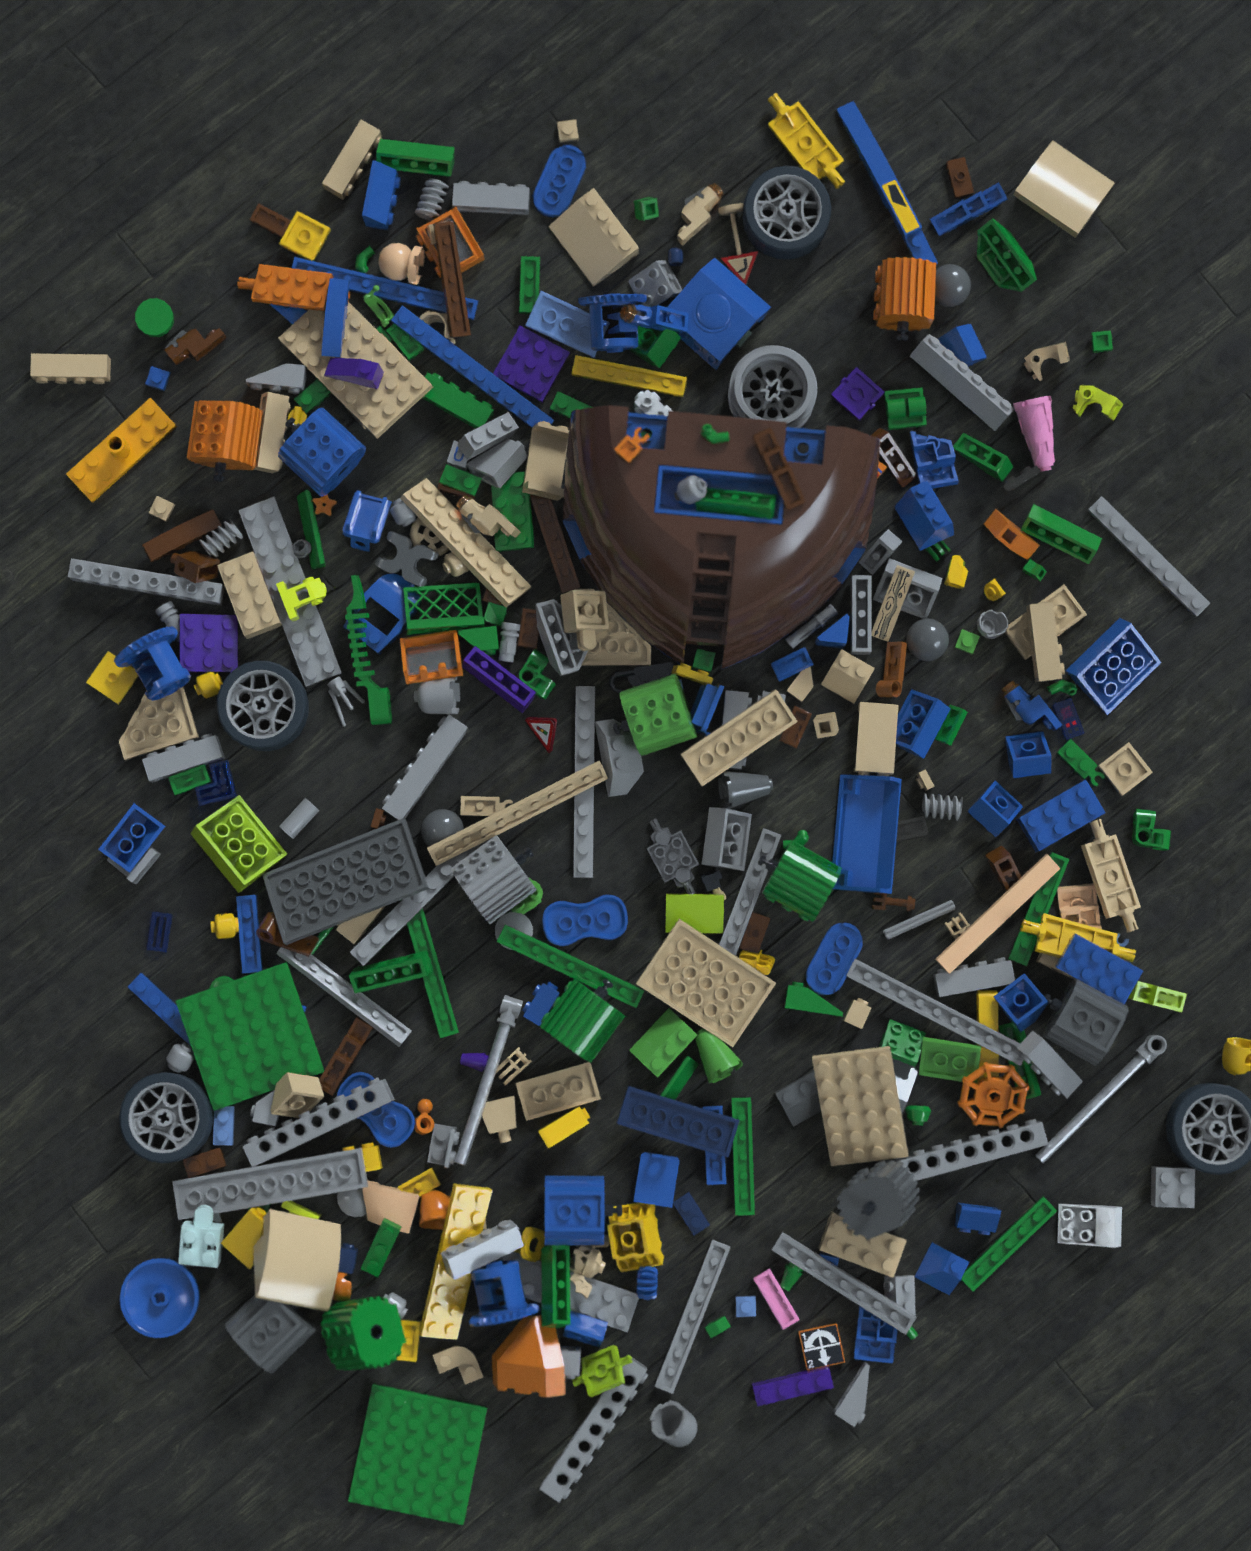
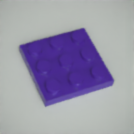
[493,326,570,403]
[179,614,238,673]

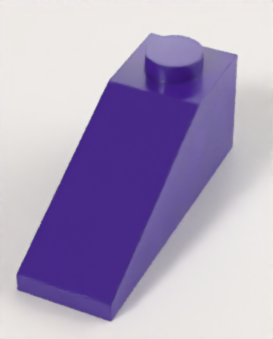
[324,358,384,390]

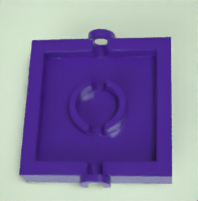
[831,367,885,421]

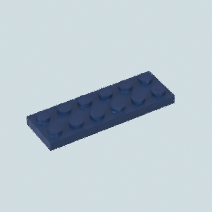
[616,1086,740,1157]

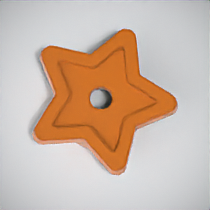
[312,494,337,516]

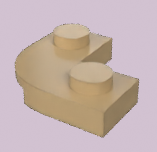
[433,1346,484,1385]

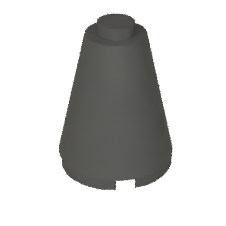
[718,771,773,809]

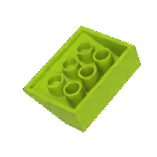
[190,795,287,893]

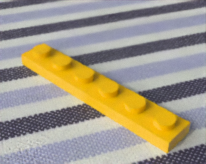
[572,355,687,397]

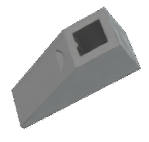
[246,364,307,394]

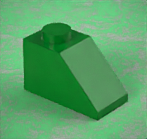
[458,626,499,656]

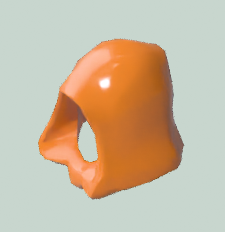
[419,1190,450,1230]

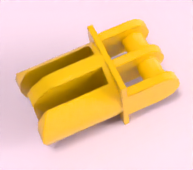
[739,950,775,975]

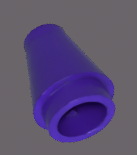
[461,1053,489,1072]

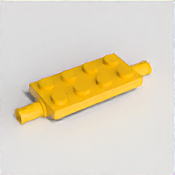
[767,93,845,189]
[1020,913,1136,962]

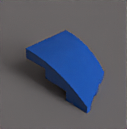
[910,431,958,489]
[854,1305,897,1363]

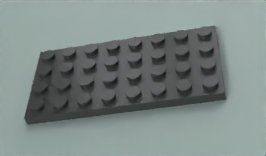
[262,818,429,945]

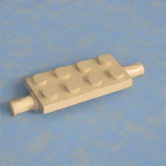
[1081,819,1141,933]

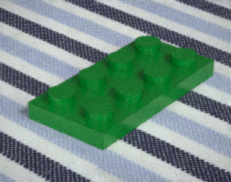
[491,472,534,552]

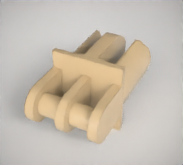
[944,913,970,940]
[496,1047,532,1086]

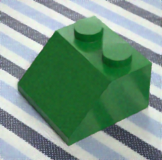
[629,326,681,368]

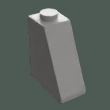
[466,439,528,489]

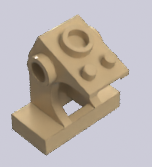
[1024,342,1070,381]

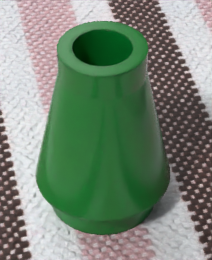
[780,1262,804,1291]

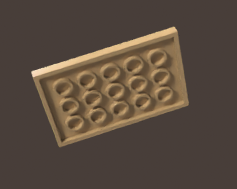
[636,919,776,1047]
[812,1046,908,1166]

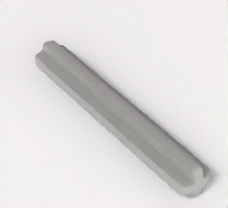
[883,900,956,939]

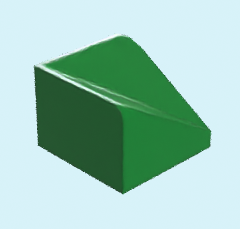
[634,197,659,221]
[484,602,507,627]

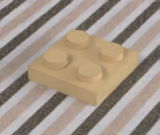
[1098,742,1153,796]

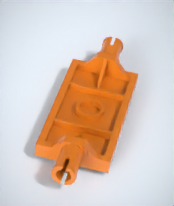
[237,264,350,311]

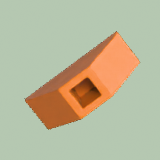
[984,509,1040,560]

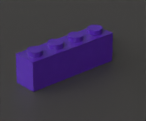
[462,646,536,713]
[752,1366,834,1406]

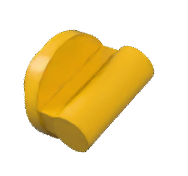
[288,406,307,424]
[984,578,1006,601]

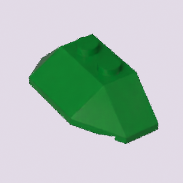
[977,218,1037,292]

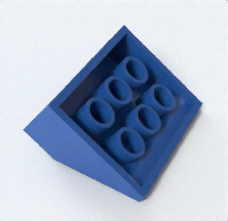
[1066,618,1162,715]

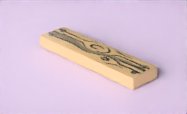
[872,565,915,642]

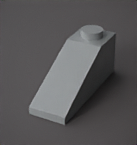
[833,1361,869,1427]

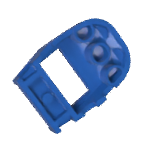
[343,574,421,655]

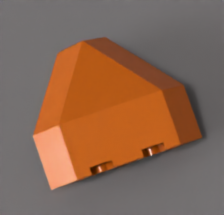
[492,1315,565,1397]

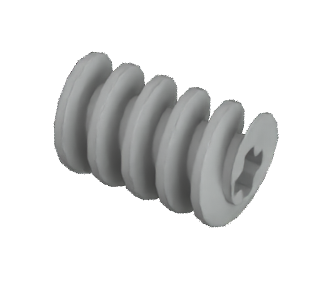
[415,178,449,221]
[199,520,243,557]
[922,793,963,821]

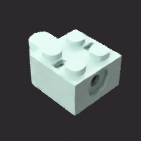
[178,1205,224,1268]

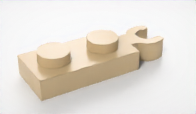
[460,796,513,816]

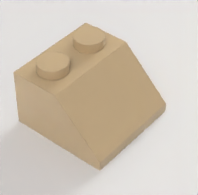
[821,649,875,704]
[271,1073,324,1118]

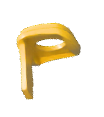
[513,1227,545,1263]

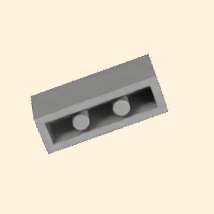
[457,412,519,460]

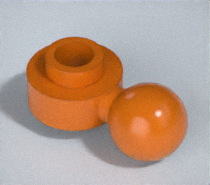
[414,1099,434,1135]

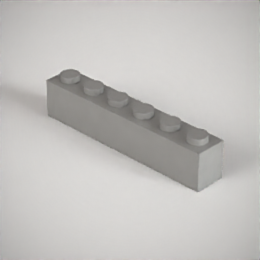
[910,334,1014,431]
[382,715,469,820]

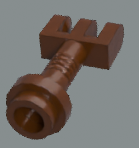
[872,893,916,911]

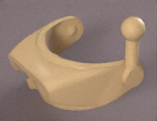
[420,311,456,344]

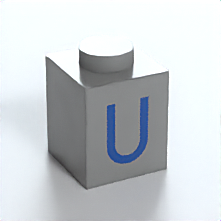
[447,440,470,471]

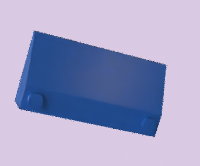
[832,775,902,894]

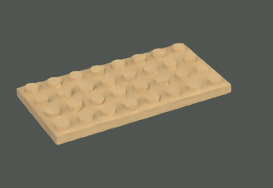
[278,302,433,439]

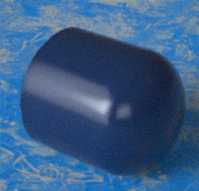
[668,247,683,266]

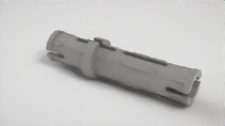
[785,604,838,649]

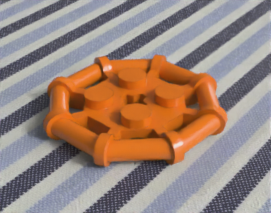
[958,1062,1029,1128]

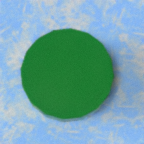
[135,298,174,337]

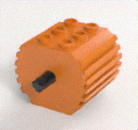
[873,257,936,341]
[187,400,263,482]

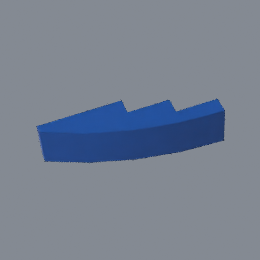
[930,182,1008,236]
[321,278,349,357]

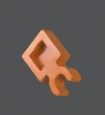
[614,427,649,464]

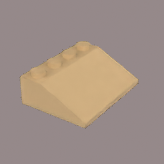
[549,188,639,287]

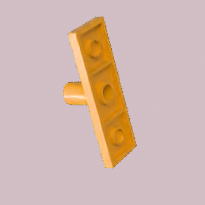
[66,398,177,503]

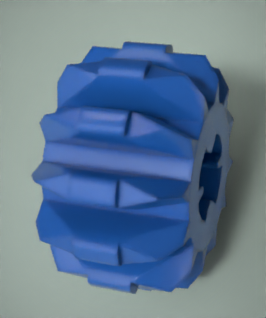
[637,1266,658,1300]

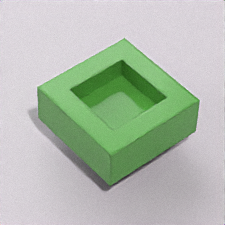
[954,629,980,654]

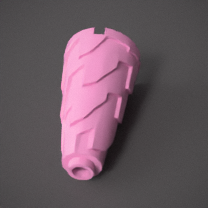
[1013,395,1055,472]

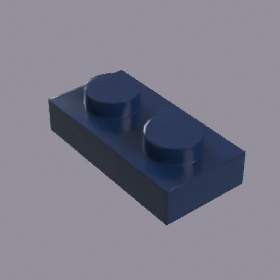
[673,1192,710,1235]

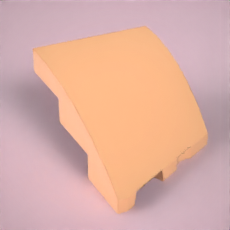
[1057,883,1102,929]
[362,1180,419,1233]

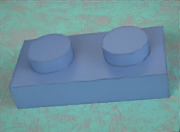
[213,1106,235,1145]

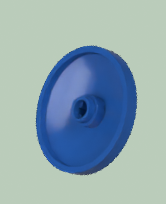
[120,1258,199,1338]

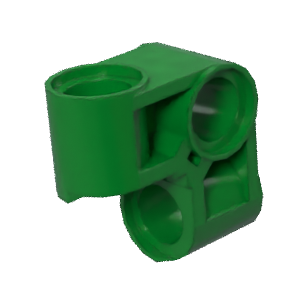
[519,649,556,700]
[1132,808,1171,851]

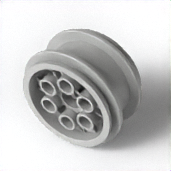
[728,345,817,428]

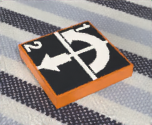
[798,1323,845,1370]

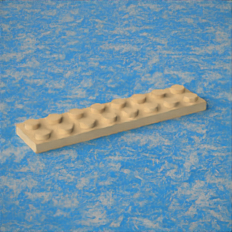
[400,478,532,607]

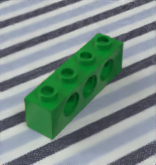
[349,951,432,994]

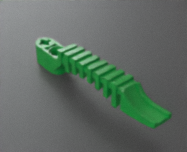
[345,575,392,725]

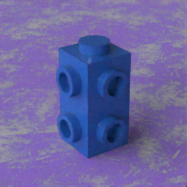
[522,982,560,1026]

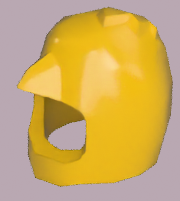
[1222,1037,1251,1075]

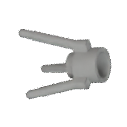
[327,677,365,727]

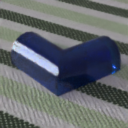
[195,760,237,806]

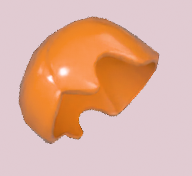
[332,1272,351,1301]

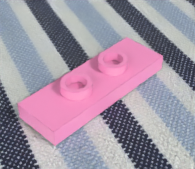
[753,1268,799,1330]

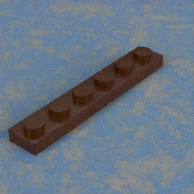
[433,221,471,338]
[531,494,580,594]

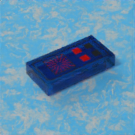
[1052,698,1085,740]

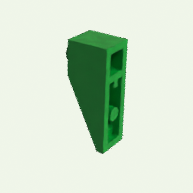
[953,433,1013,482]
[784,982,843,1017]

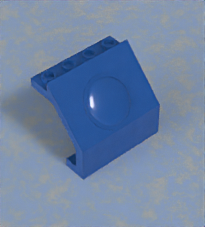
[667,258,771,370]

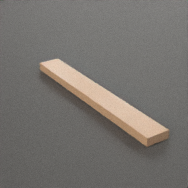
[935,854,1060,974]

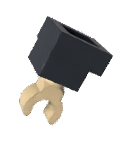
[700,867,726,900]

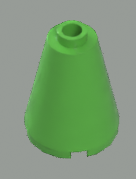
[695,1028,743,1084]

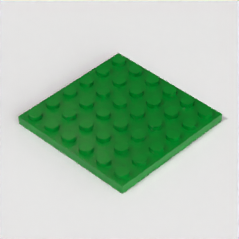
[176,962,325,1111]
[348,1383,488,1525]

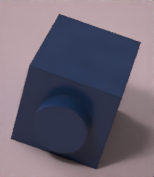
[338,1243,358,1274]

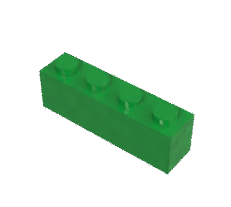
[376,139,455,176]
[422,372,494,429]
[1021,504,1102,564]
[541,1245,570,1328]

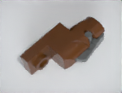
[165,328,227,365]

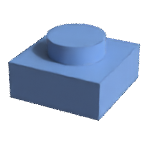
[736,1296,756,1317]

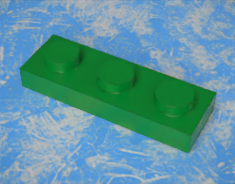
[520,256,540,314]
[361,1218,402,1277]

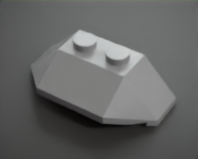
[535,599,588,676]
[595,719,644,797]

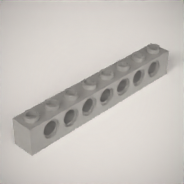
[68,558,225,606]
[243,1078,395,1167]
[894,1119,1049,1181]
[540,1355,648,1502]

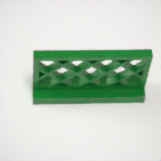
[403,583,484,635]

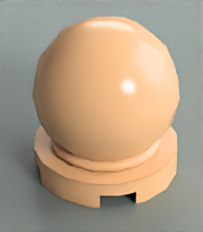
[378,243,425,285]

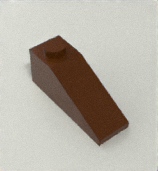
[870,428,917,488]
[985,845,1032,903]

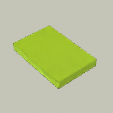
[665,894,724,933]

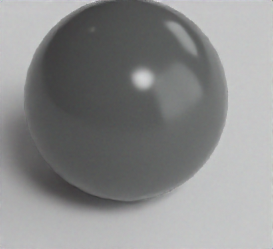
[935,264,971,307]
[906,618,949,661]
[421,809,464,847]

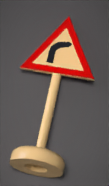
[718,203,758,285]

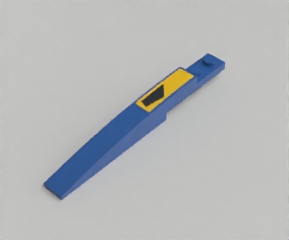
[836,101,938,266]

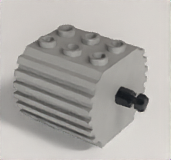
[450,835,537,924]

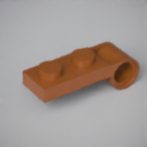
[876,642,907,697]

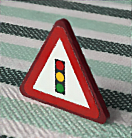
[525,717,557,753]

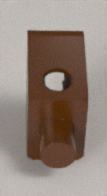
[171,551,220,583]

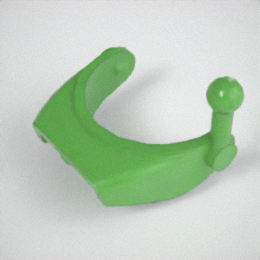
[363,285,394,328]

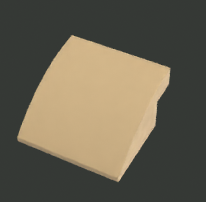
[1013,141,1115,238]
[253,1209,341,1312]

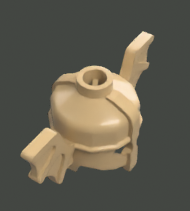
[570,1235,610,1299]

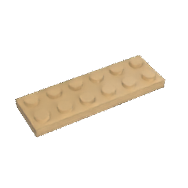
[680,690,798,786]

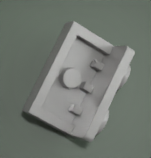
[883,1275,915,1315]

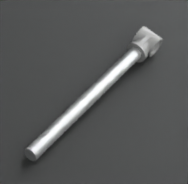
[454,995,523,1165]
[1035,1035,1167,1164]

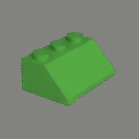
[629,1008,697,1077]

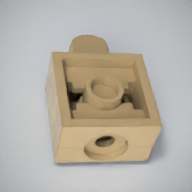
[561,590,609,651]

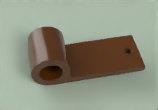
[256,912,319,957]

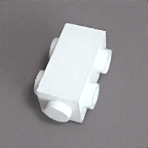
[634,390,672,416]

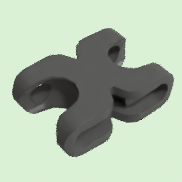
[375,531,439,586]

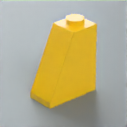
[538,1106,590,1148]
[221,1206,266,1269]

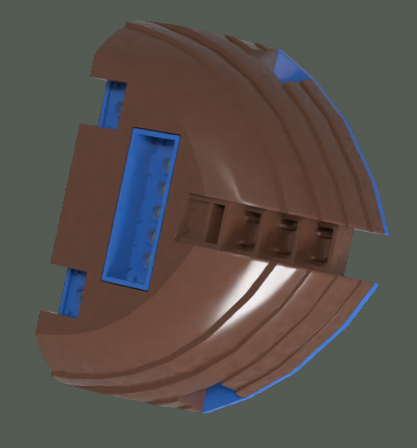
[563,406,880,669]

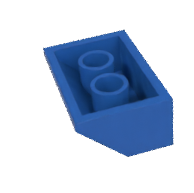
[362,160,401,230]
[894,480,954,551]
[896,689,951,759]
[98,803,165,873]

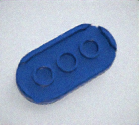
[533,145,586,217]
[806,923,863,995]

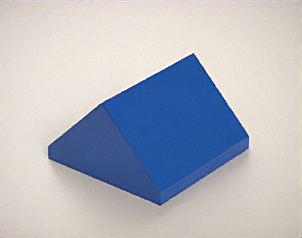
[938,324,987,367]
[814,614,849,648]
[563,1311,608,1348]

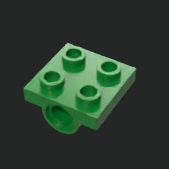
[884,388,927,430]
[879,1019,926,1067]

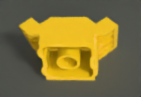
[607,1202,664,1272]

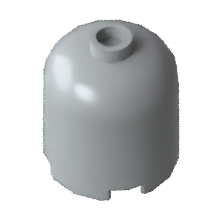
[414,677,460,714]
[650,1401,697,1447]

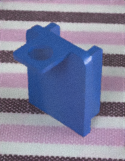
[343,490,392,552]
[691,684,724,736]
[634,1152,679,1208]

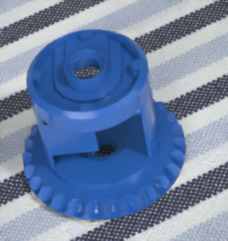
[578,293,647,353]
[114,626,191,701]
[469,1260,539,1326]

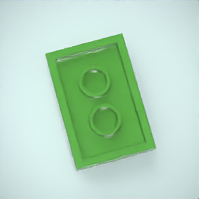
[919,1037,982,1083]

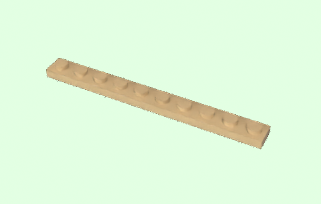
[427,761,608,866]

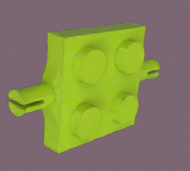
[572,1345,633,1397]

